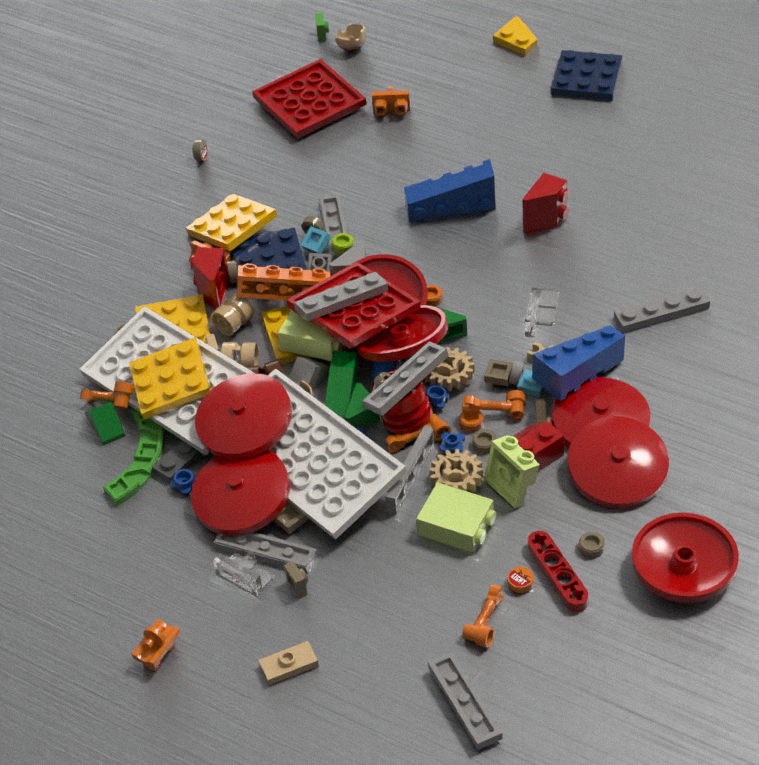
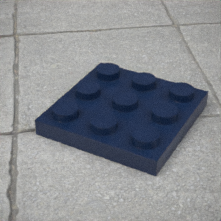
[551,50,623,101]
[232,227,307,270]

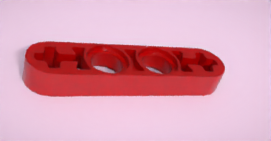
[528,531,589,612]

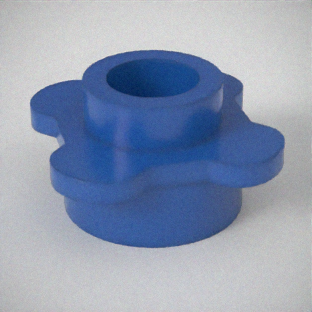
[426,385,449,409]
[440,432,465,454]
[170,469,196,494]

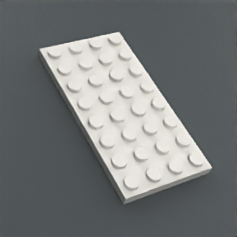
[79,306,254,455]
[268,369,408,540]

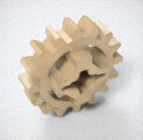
[425,347,475,391]
[429,449,484,492]

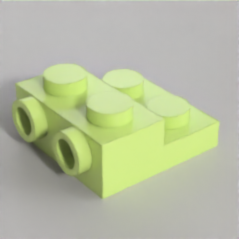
[484,435,540,509]

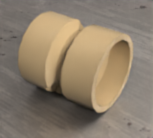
[211,293,254,336]
[221,342,259,368]

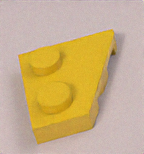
[493,16,537,56]

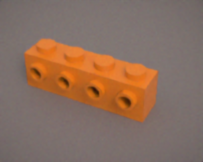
[237,264,330,301]

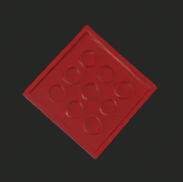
[252,59,367,139]
[287,262,420,349]

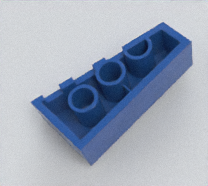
[404,159,496,221]
[532,325,625,401]

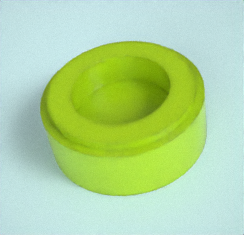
[332,233,355,254]

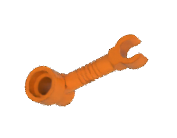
[80,381,134,409]
[462,390,526,420]
[385,414,451,454]
[462,584,504,648]

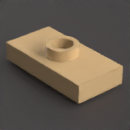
[258,641,319,685]

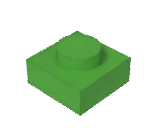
[315,13,329,42]

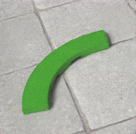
[103,408,165,507]

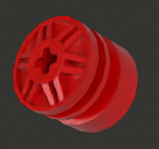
[372,369,433,434]

